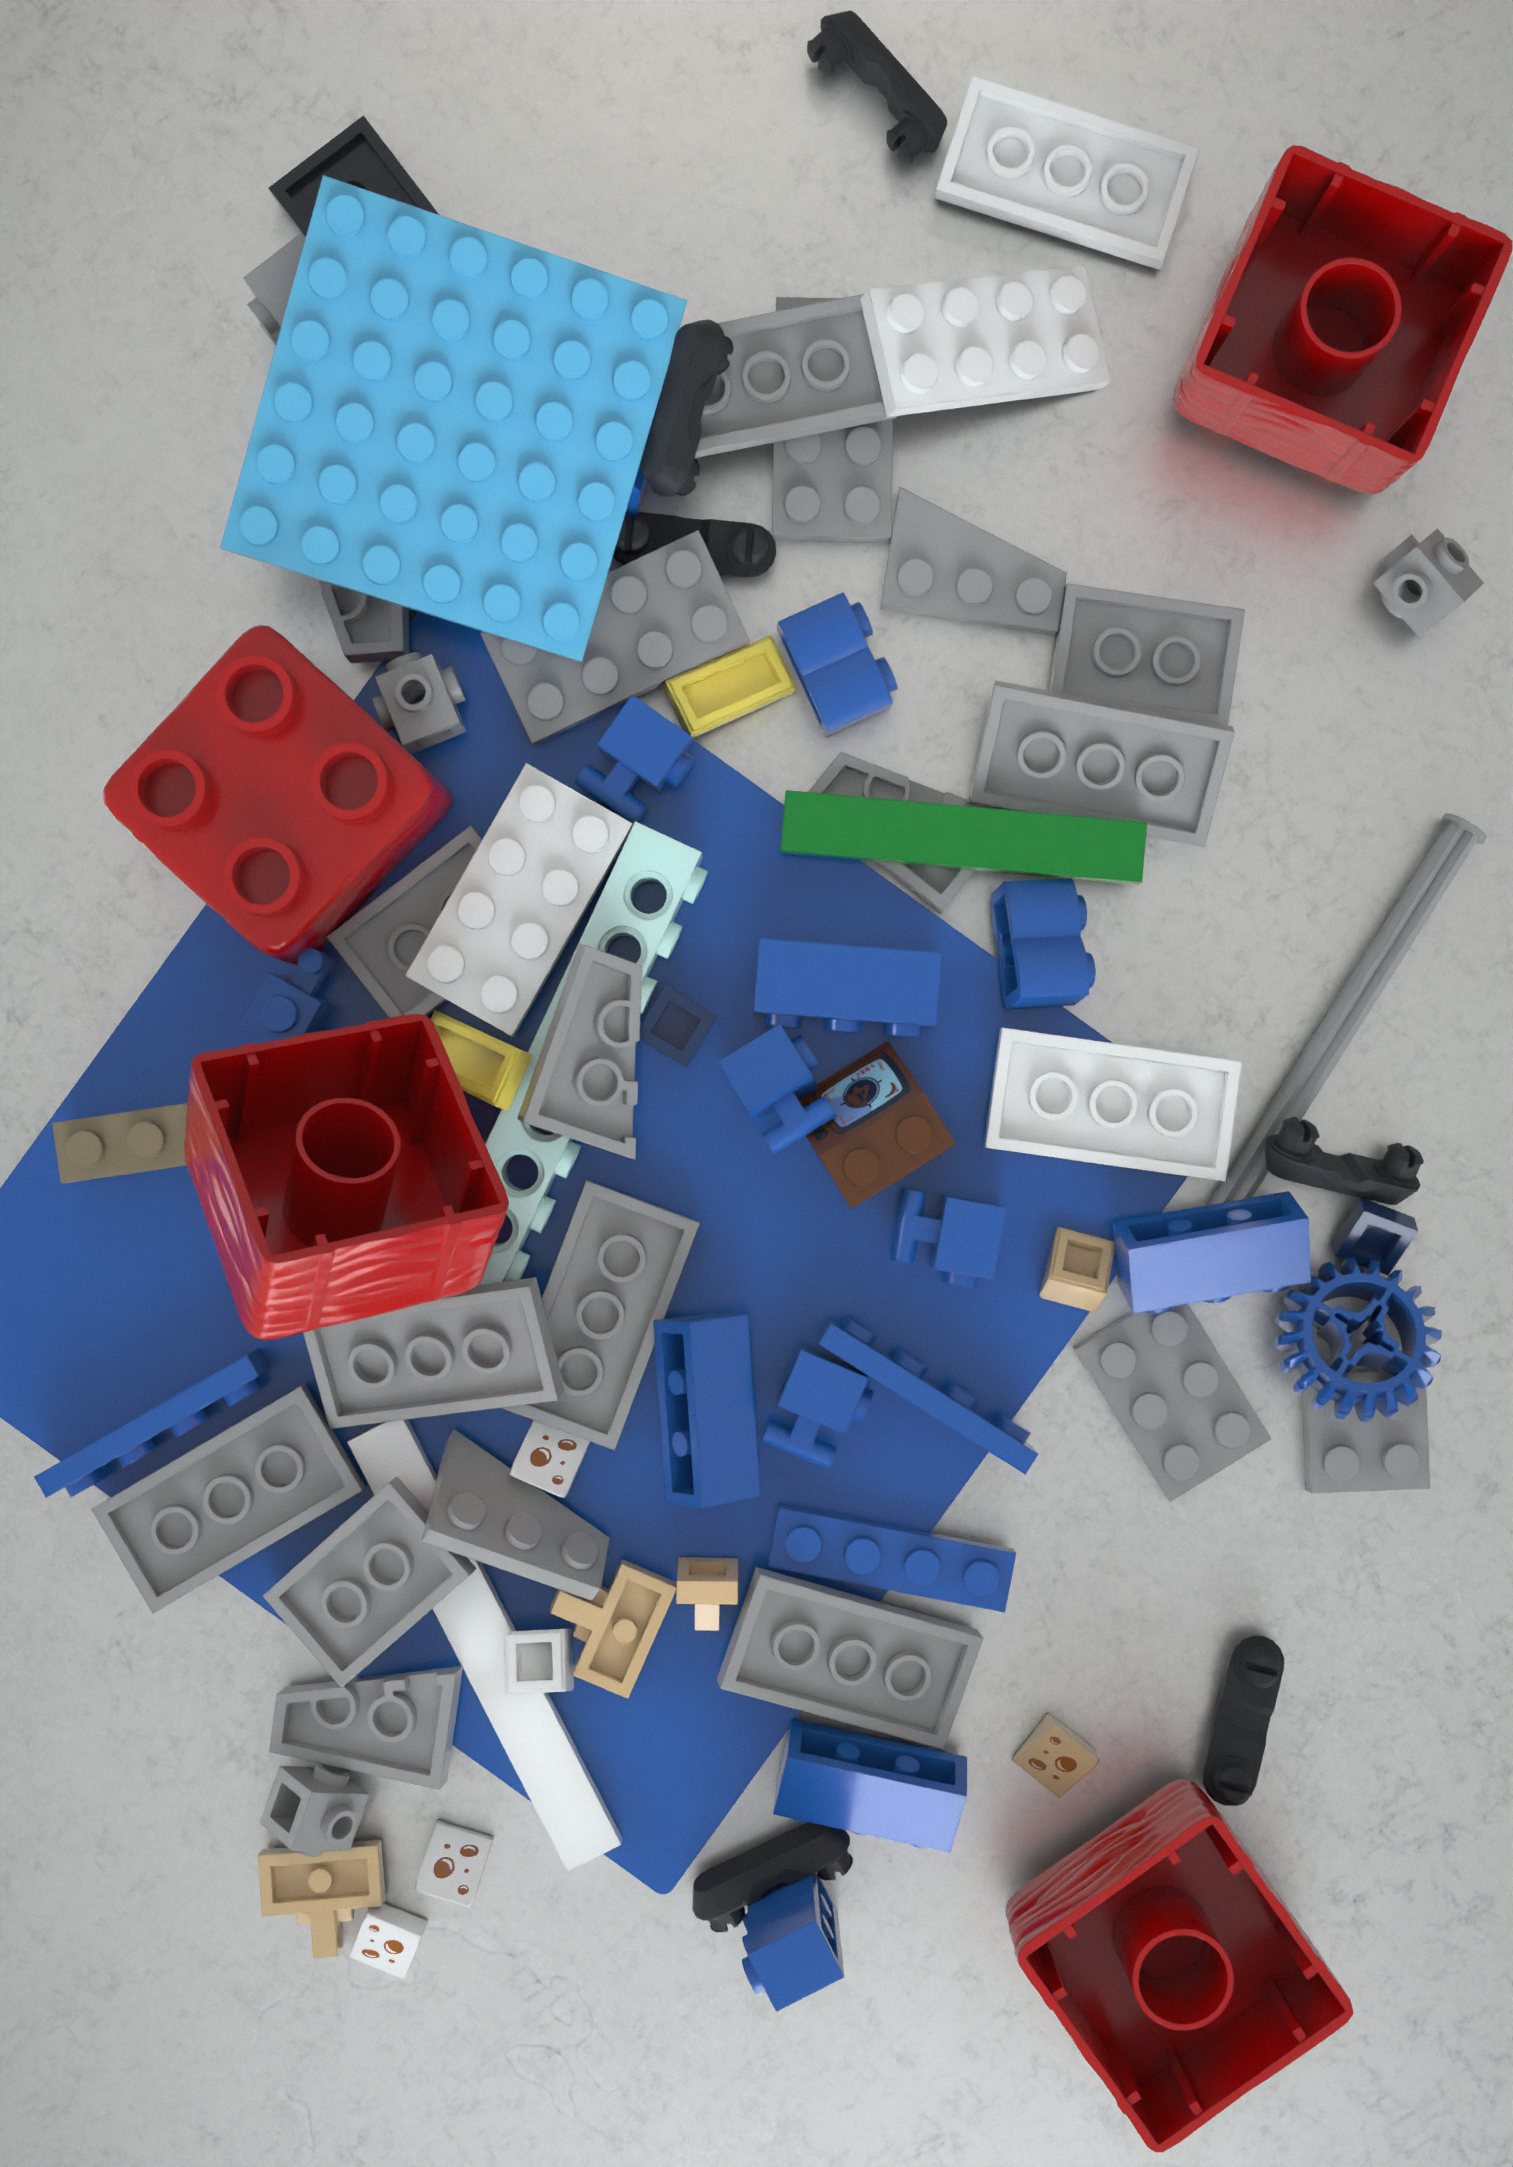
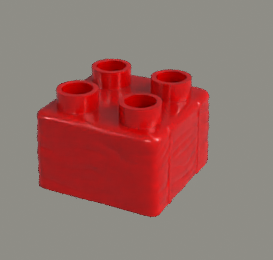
[1173,145,1512,495]
[102,625,454,966]
[184,1014,509,1340]
[1006,1779,1354,2153]

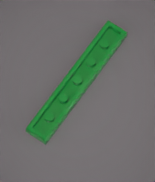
[780,790,1147,885]

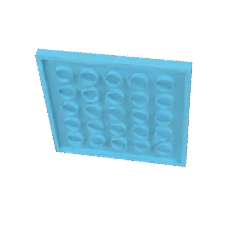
[220,175,688,662]

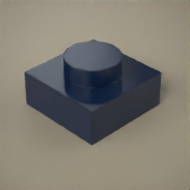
[640,984,718,1068]
[1332,1197,1418,1276]

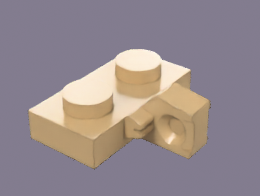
[550,1559,677,1699]
[258,1839,386,1958]

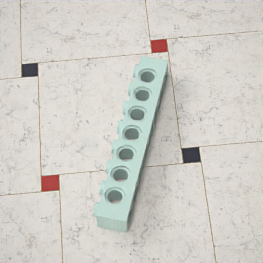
[478,822,708,1285]

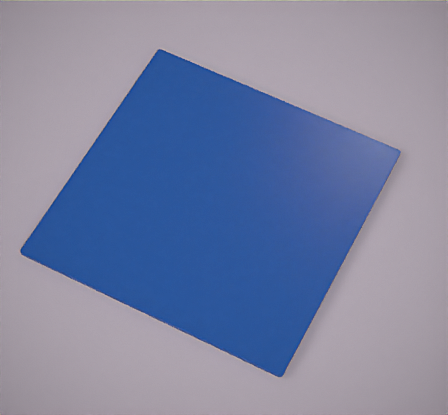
[0,611,1188,1894]

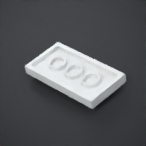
[934,75,1200,270]
[860,265,1111,417]
[405,763,633,1037]
[983,1028,1242,1182]

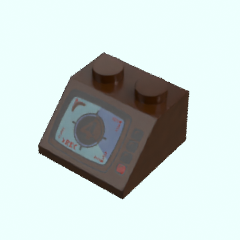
[799,1041,956,1209]

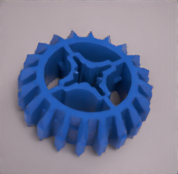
[1274,1257,1442,1422]

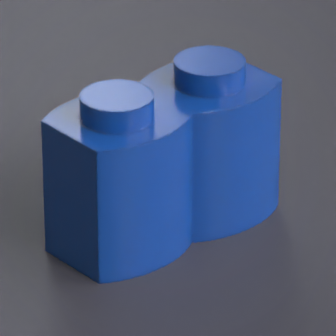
[777,592,898,737]
[991,878,1096,1009]

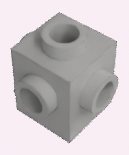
[1373,528,1484,638]
[372,652,467,754]
[260,1762,370,1857]

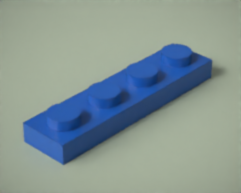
[817,1317,1038,1475]
[34,1348,271,1498]
[768,1504,1016,1613]

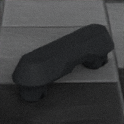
[807,10,948,162]
[641,319,734,497]
[613,512,776,577]
[1265,1117,1424,1205]
[1203,1636,1284,1806]
[692,1822,853,1932]

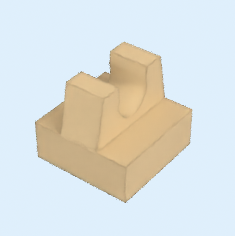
[676,1557,738,1631]

